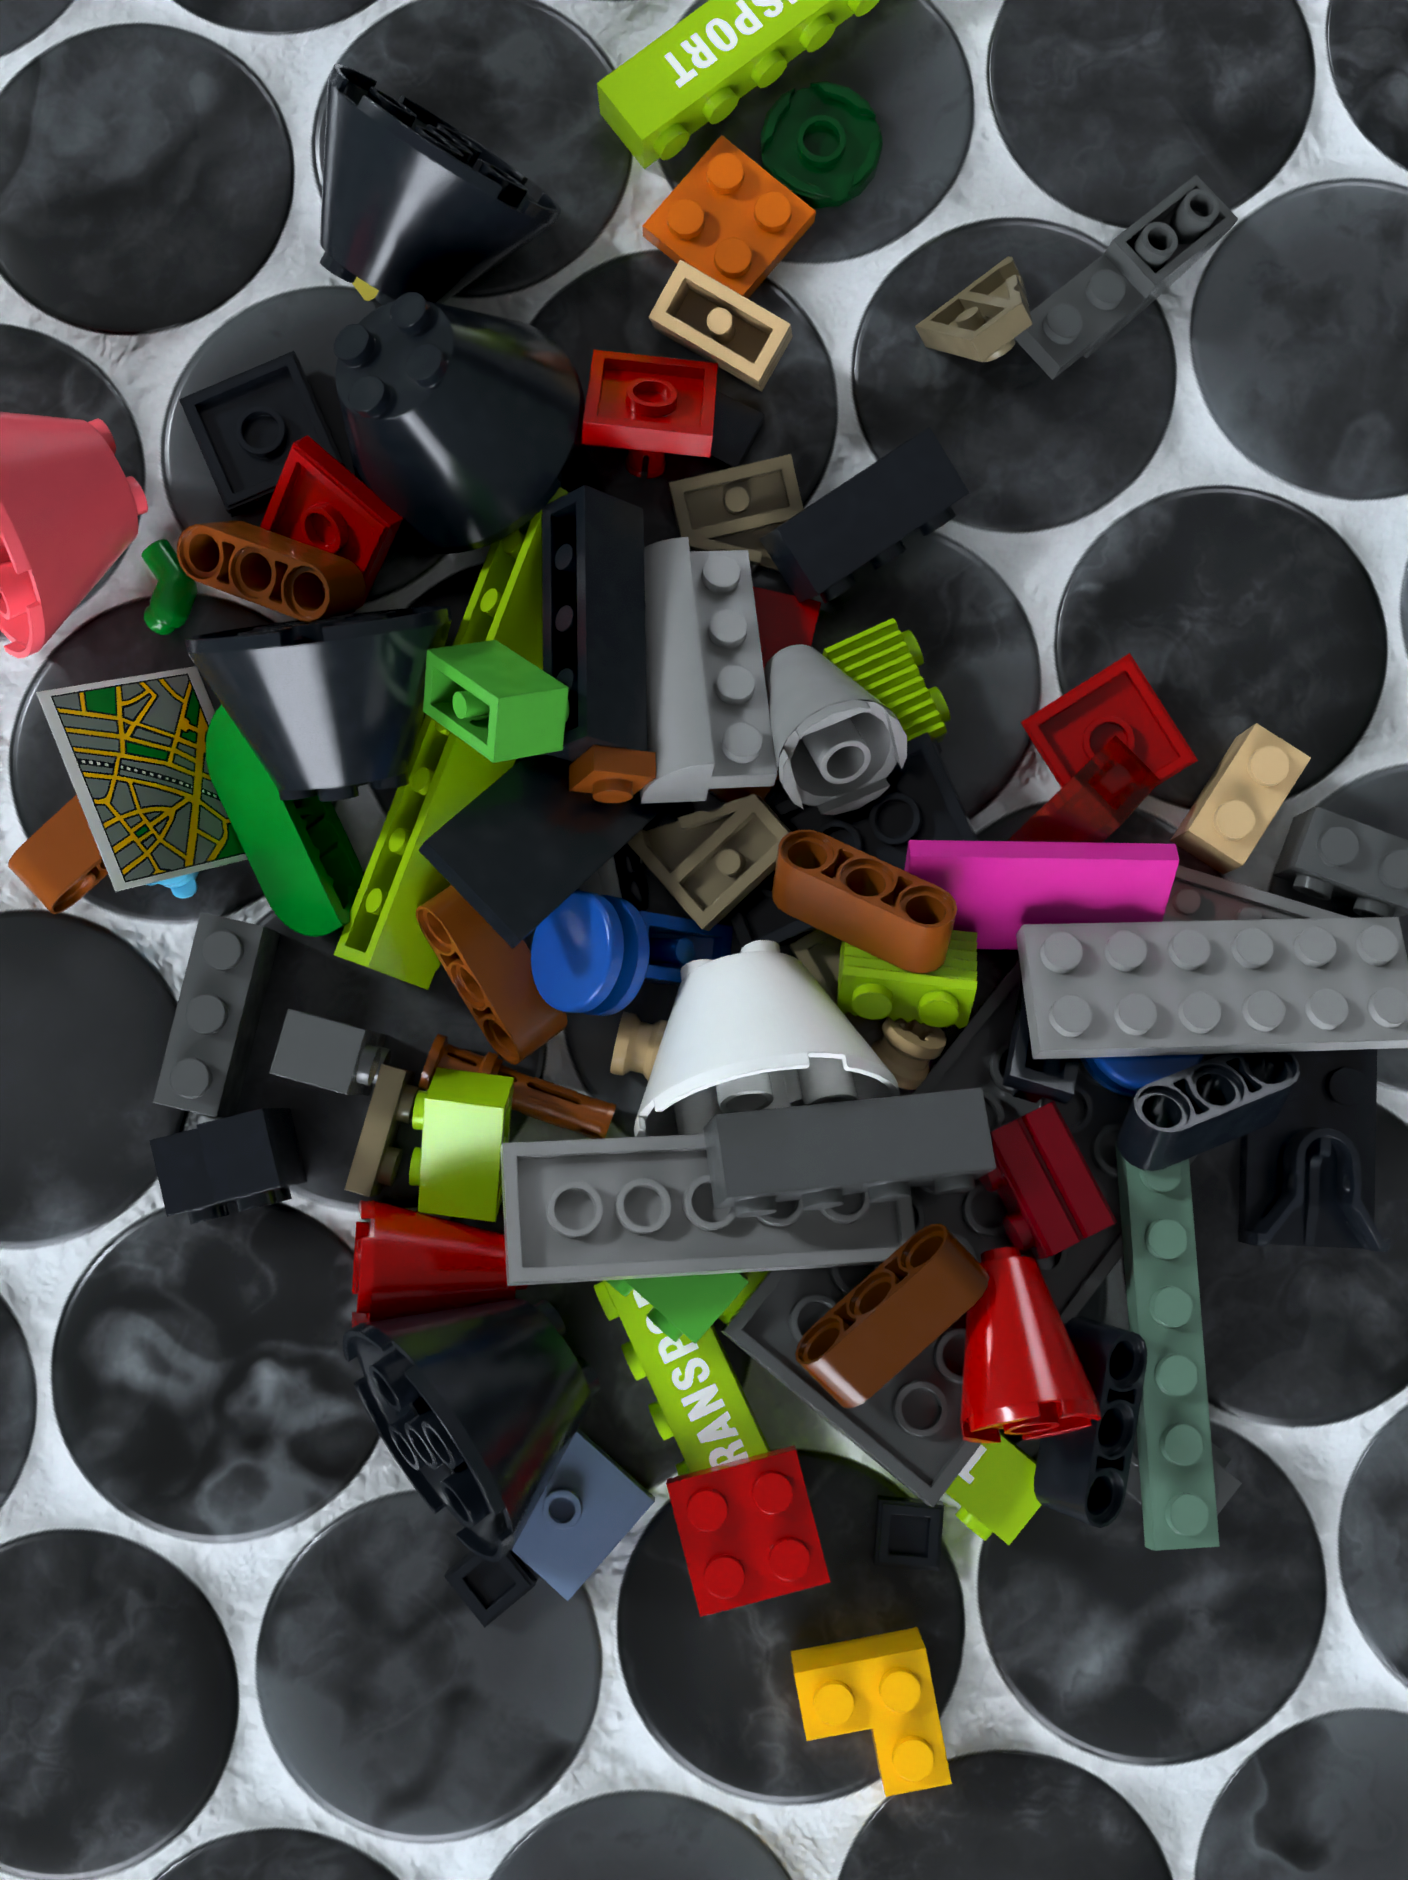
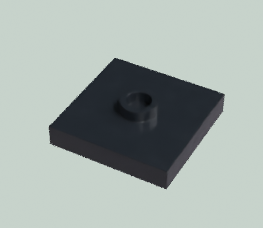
[179,351,346,517]

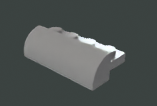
[640,537,777,804]

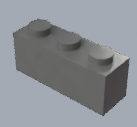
[153,912,280,1118]

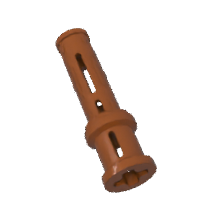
[418,1034,617,1139]

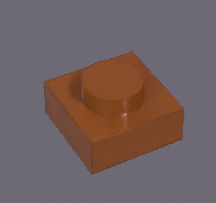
[569,745,656,803]

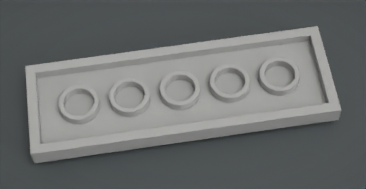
[1016,917,1408,1059]
[500,1134,915,1286]

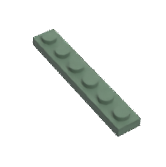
[1115,1142,1220,1551]

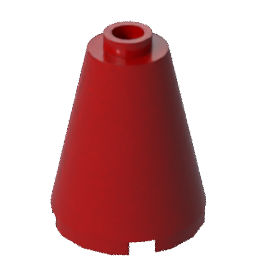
[352,1200,527,1328]
[960,1247,1102,1443]

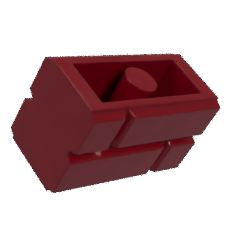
[979,1101,1117,1260]

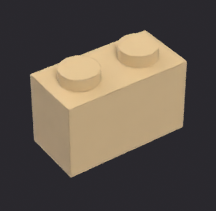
[649,260,793,392]
[1170,723,1311,874]

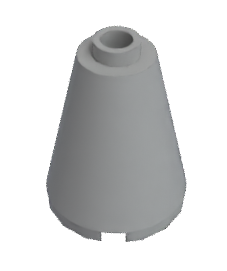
[764,644,907,815]

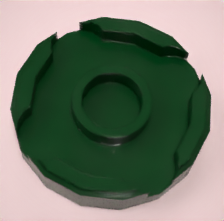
[760,81,883,209]

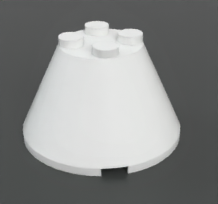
[634,940,900,1137]

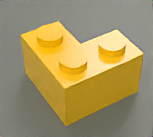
[791,1627,952,1797]

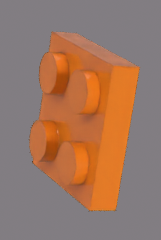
[642,135,816,299]

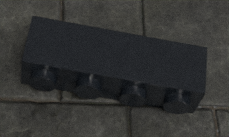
[542,485,648,762]

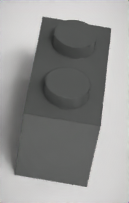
[269,1009,391,1096]

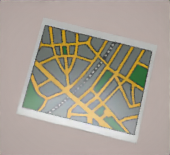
[36,666,248,892]

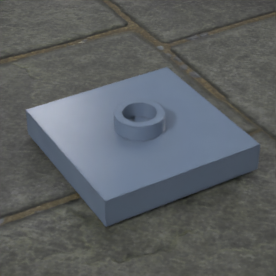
[512,1428,655,1601]

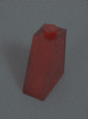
[1006,735,1161,843]

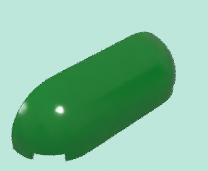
[205,704,364,937]

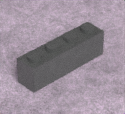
[703,1088,996,1218]

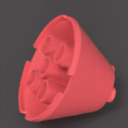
[0,412,148,658]

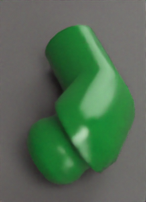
[141,539,198,635]

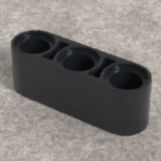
[1117,1052,1300,1171]
[1034,1316,1147,1528]

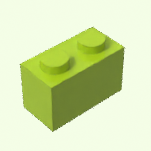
[409,1067,514,1222]

